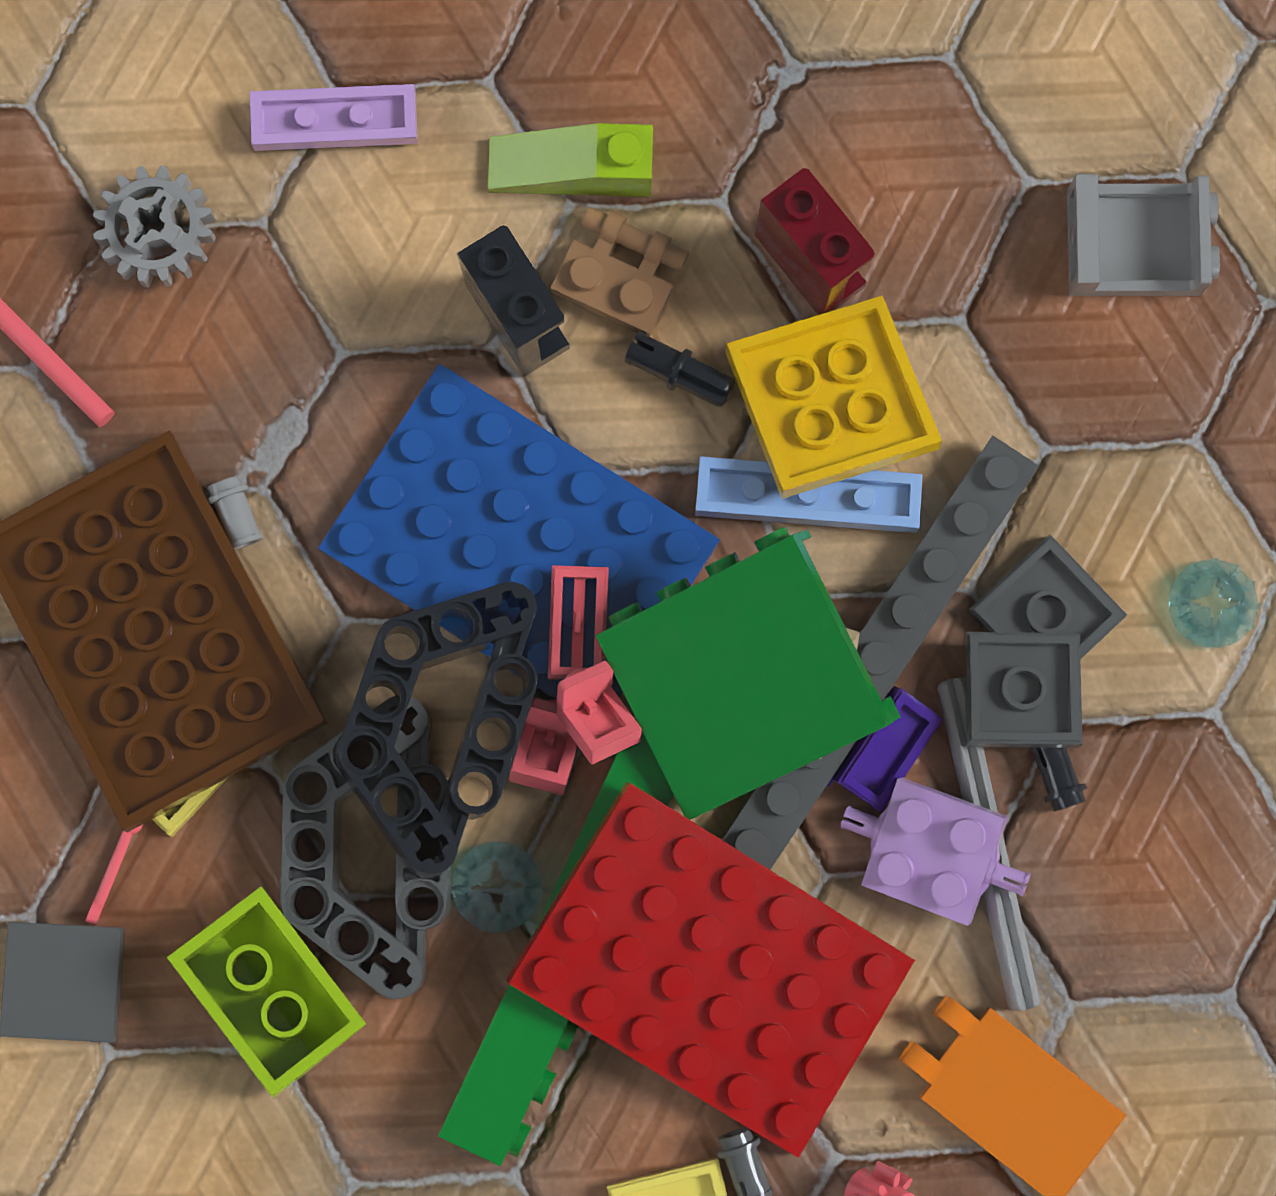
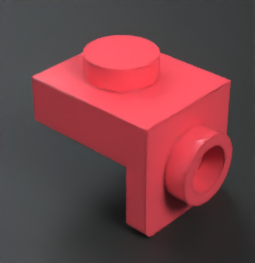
[556,661,642,765]
[509,698,578,796]

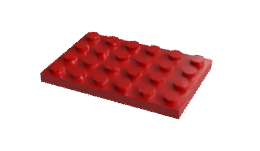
[506,782,915,1158]

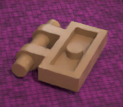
[550,206,689,337]

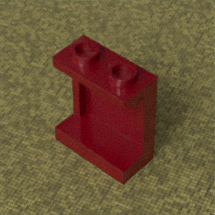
[755,168,875,315]

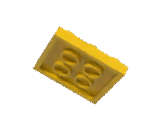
[725,295,942,499]

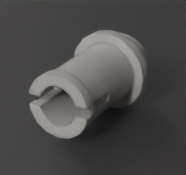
[207,476,263,550]

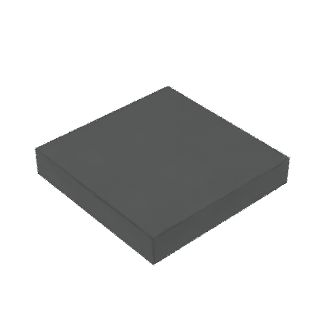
[967,534,1127,659]
[964,632,1083,748]
[0,922,126,1043]

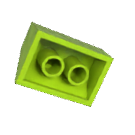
[167,886,366,1099]

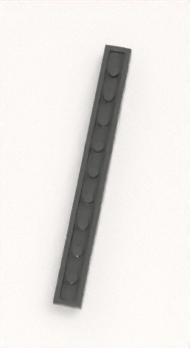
[722,435,1039,870]

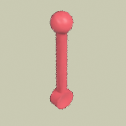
[85,824,143,926]

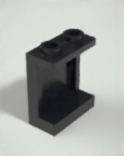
[457,225,570,377]

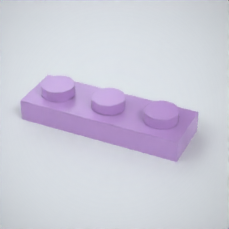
[250,84,418,151]

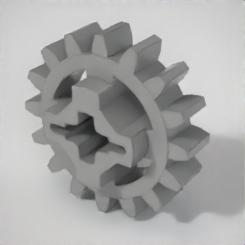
[93,166,216,288]

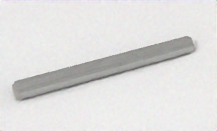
[937,677,1040,1011]

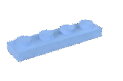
[695,456,922,533]

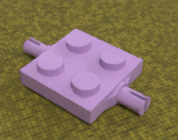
[841,777,1031,926]

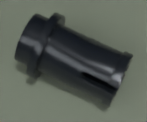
[1030,748,1087,812]

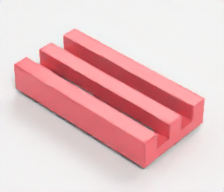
[548,565,609,680]

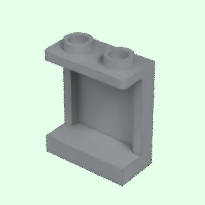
[1067,174,1220,296]

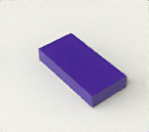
[832,686,943,812]

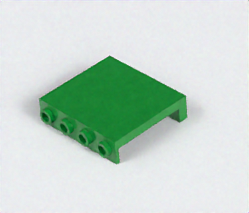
[595,527,901,820]

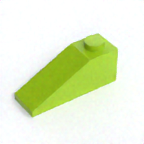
[488,123,653,197]

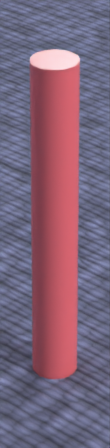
[0,298,115,427]

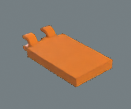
[898,995,1127,1196]

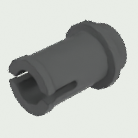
[716,1127,774,1196]

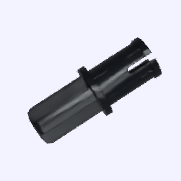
[625,331,735,407]

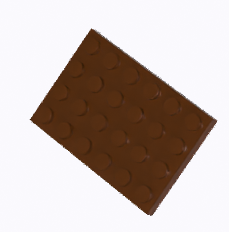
[0,430,327,833]

